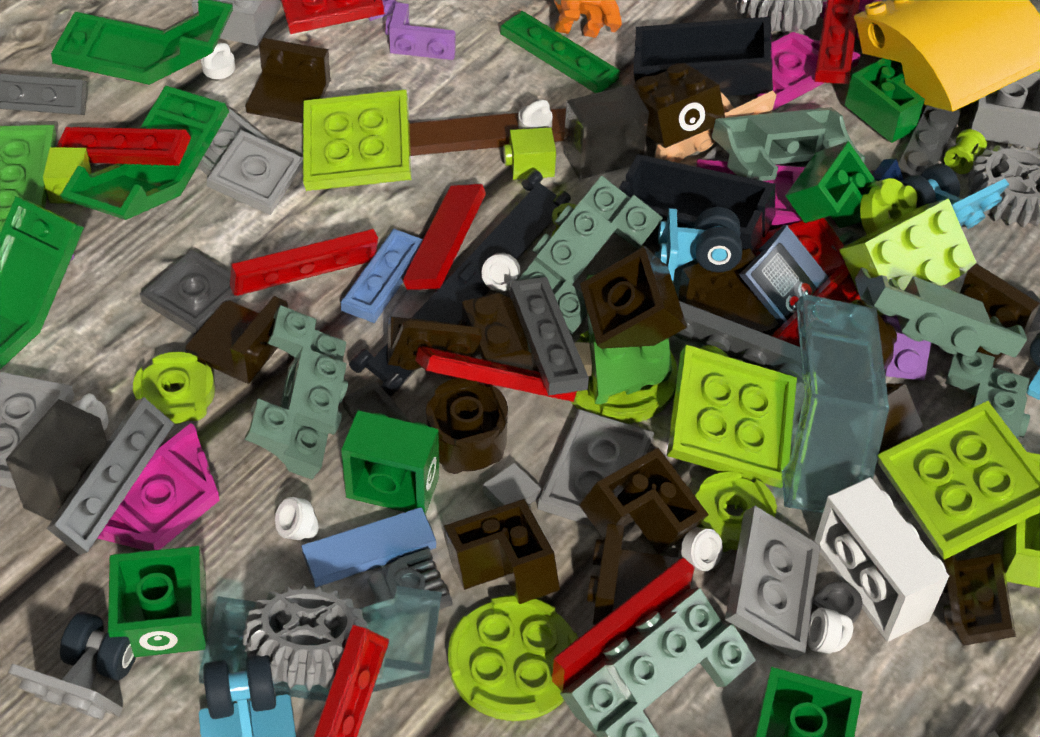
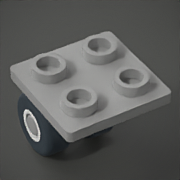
[8,611,136,720]

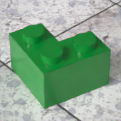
[845,58,925,143]
[785,141,876,228]

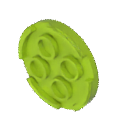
[570,330,678,424]
[448,595,578,721]

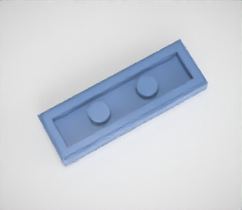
[341,229,423,323]
[301,507,436,588]

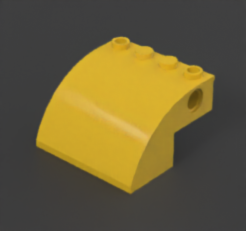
[854,0,1040,112]

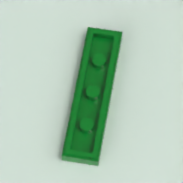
[500,11,620,95]

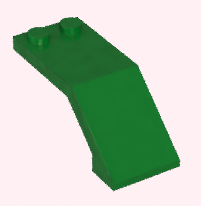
[51,0,233,85]
[60,85,229,220]
[0,196,84,370]

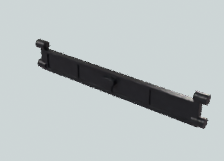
[349,169,571,397]

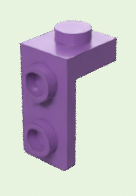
[385,2,456,60]
[882,314,931,380]

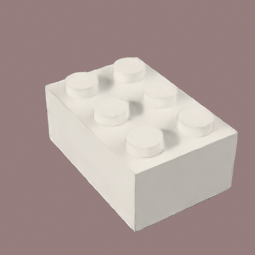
[814,477,949,642]

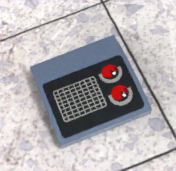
[739,225,829,326]

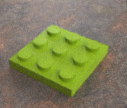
[303,89,412,191]
[667,345,797,488]
[877,401,1040,560]

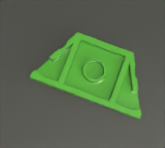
[586,275,673,404]

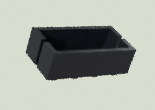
[633,17,773,96]
[614,154,775,257]

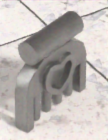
[367,548,452,621]

